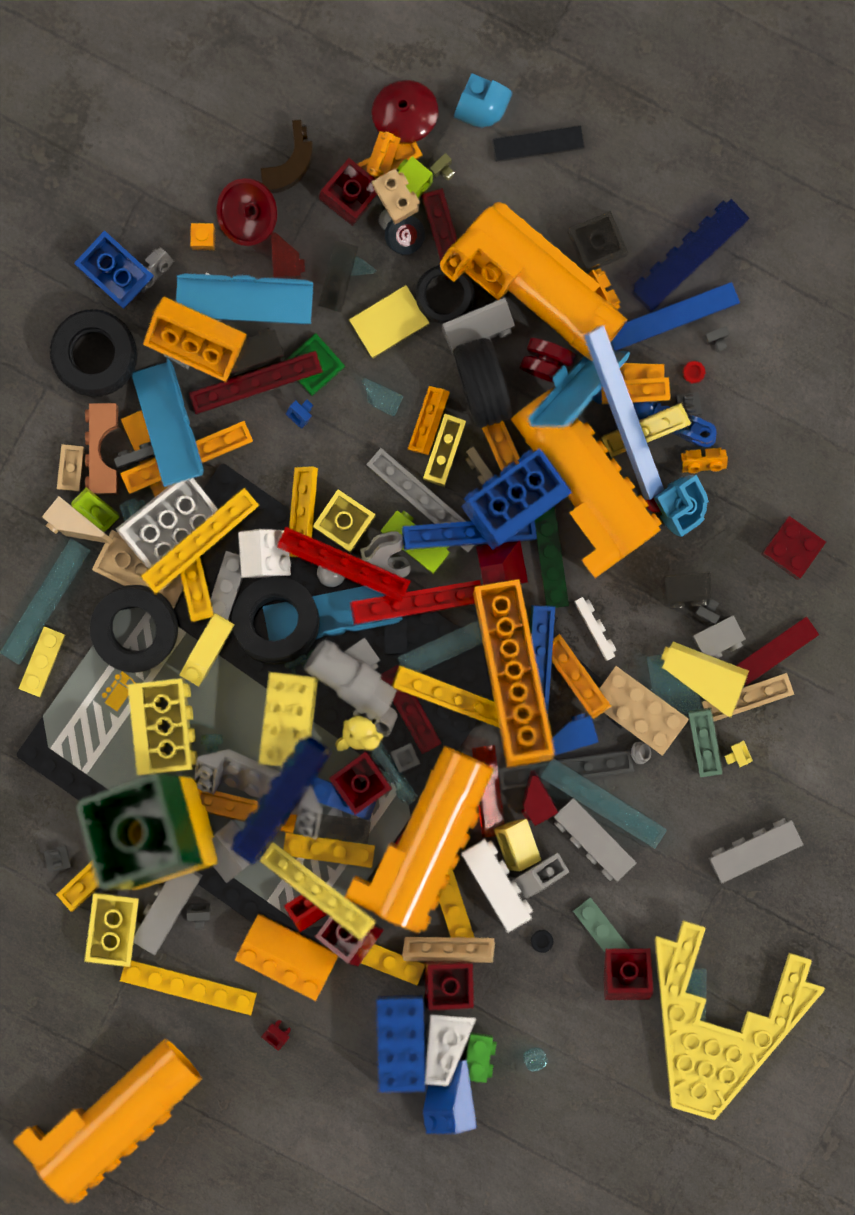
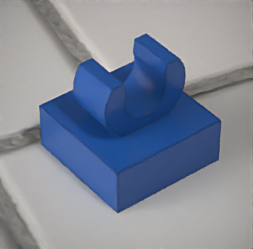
[286,399,314,429]

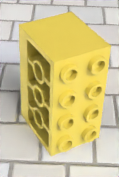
[259,672,318,769]
[128,679,198,775]

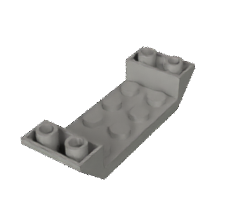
[194,749,322,839]

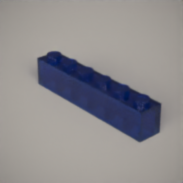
[632,199,750,313]
[230,736,332,865]

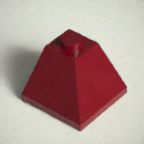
[476,541,528,585]
[329,751,392,815]

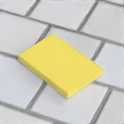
[349,285,430,359]

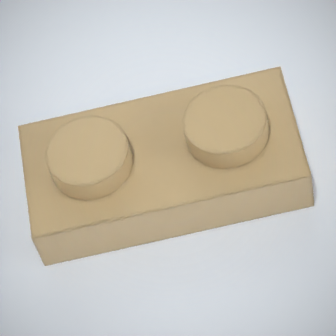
[57,444,85,492]

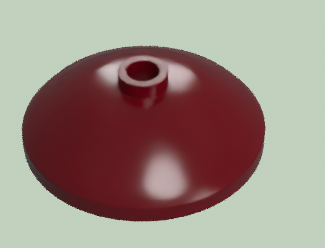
[372,80,439,144]
[217,178,277,246]

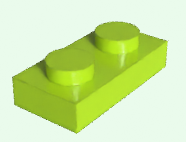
[71,487,120,532]

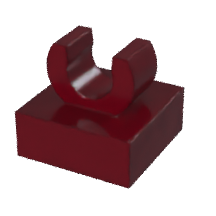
[261,1020,291,1051]

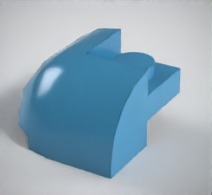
[454,73,512,128]
[653,475,709,537]

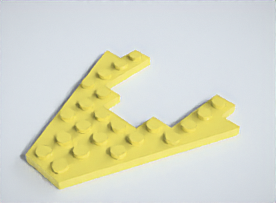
[655,920,825,1120]

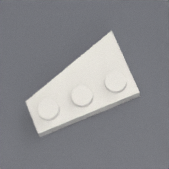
[425,1015,476,1086]

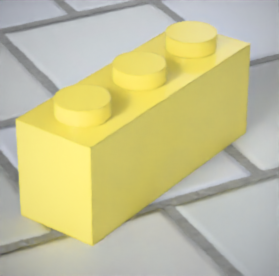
[423,414,466,487]

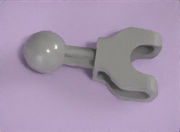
[317,531,411,587]

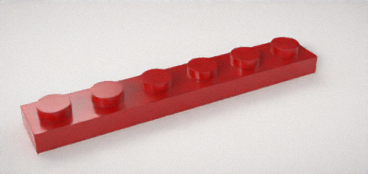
[277,527,411,602]
[350,580,481,625]

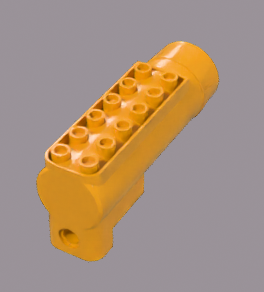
[440,202,628,362]
[511,387,662,578]
[345,746,495,934]
[13,1038,202,1204]

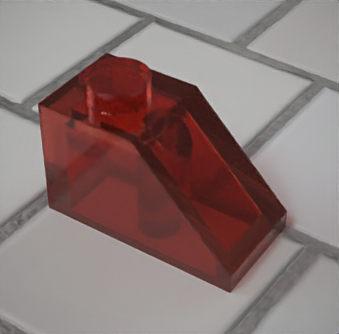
[271,232,305,279]

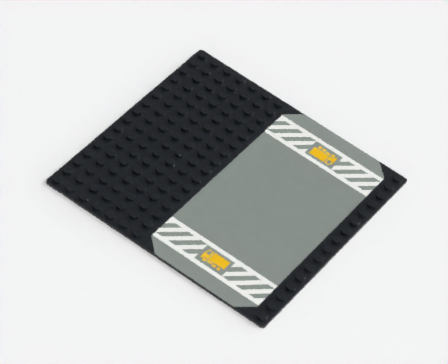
[17,464,494,945]

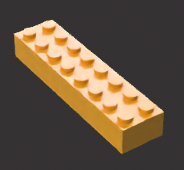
[473,579,554,767]

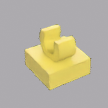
[724,740,753,767]

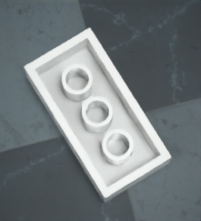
[461,839,533,932]

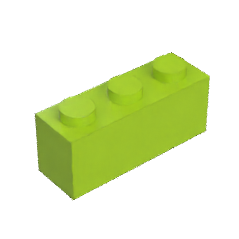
[380,510,450,574]

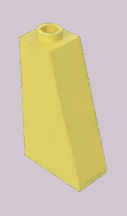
[661,642,749,717]

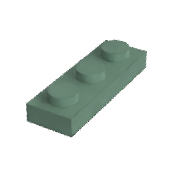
[689,708,723,777]
[573,897,630,952]

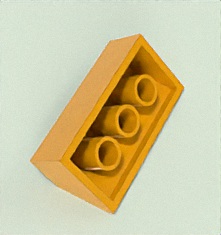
[143,297,247,382]
[235,913,338,1001]

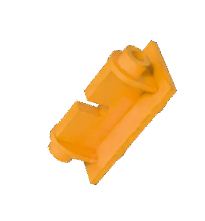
[366,131,401,178]
[588,268,621,310]
[681,447,728,474]

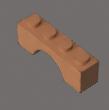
[85,403,119,495]

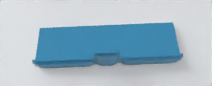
[176,274,313,324]
[528,351,630,427]
[132,358,204,487]
[263,586,403,641]

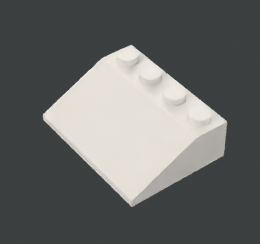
[116,478,218,569]

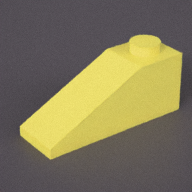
[180,613,234,687]

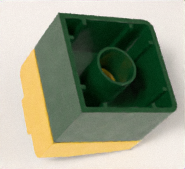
[77,773,217,890]

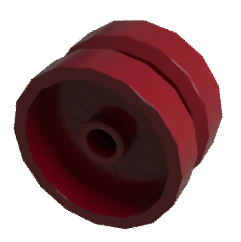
[520,338,576,383]

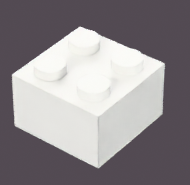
[239,530,291,578]

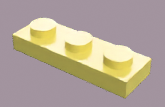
[19,626,65,697]

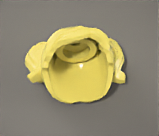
[335,715,383,751]

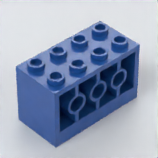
[461,448,572,550]
[377,995,425,1092]

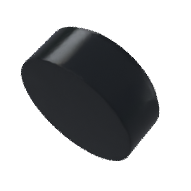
[531,930,554,953]

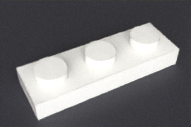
[574,597,616,661]

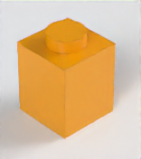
[191,223,215,250]

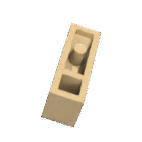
[42,496,113,544]

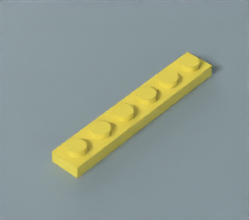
[258,842,375,940]

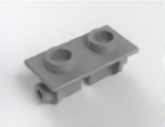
[141,247,174,293]

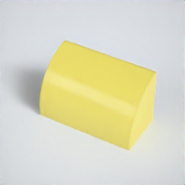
[494,819,541,871]

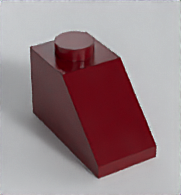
[521,770,558,826]

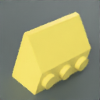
[85,892,139,967]

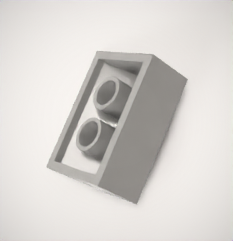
[442,298,515,354]

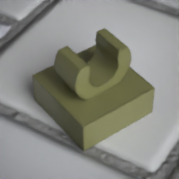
[429,153,455,181]

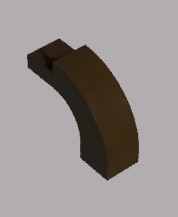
[261,120,313,194]

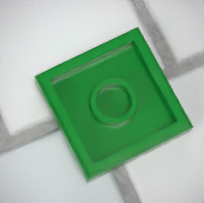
[285,333,346,396]

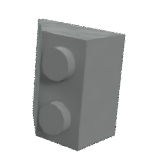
[212,820,262,883]

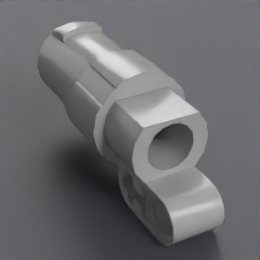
[304,640,397,737]

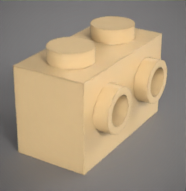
[372,168,420,224]

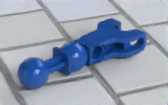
[591,390,716,448]

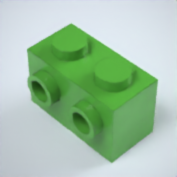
[466,1032,497,1083]

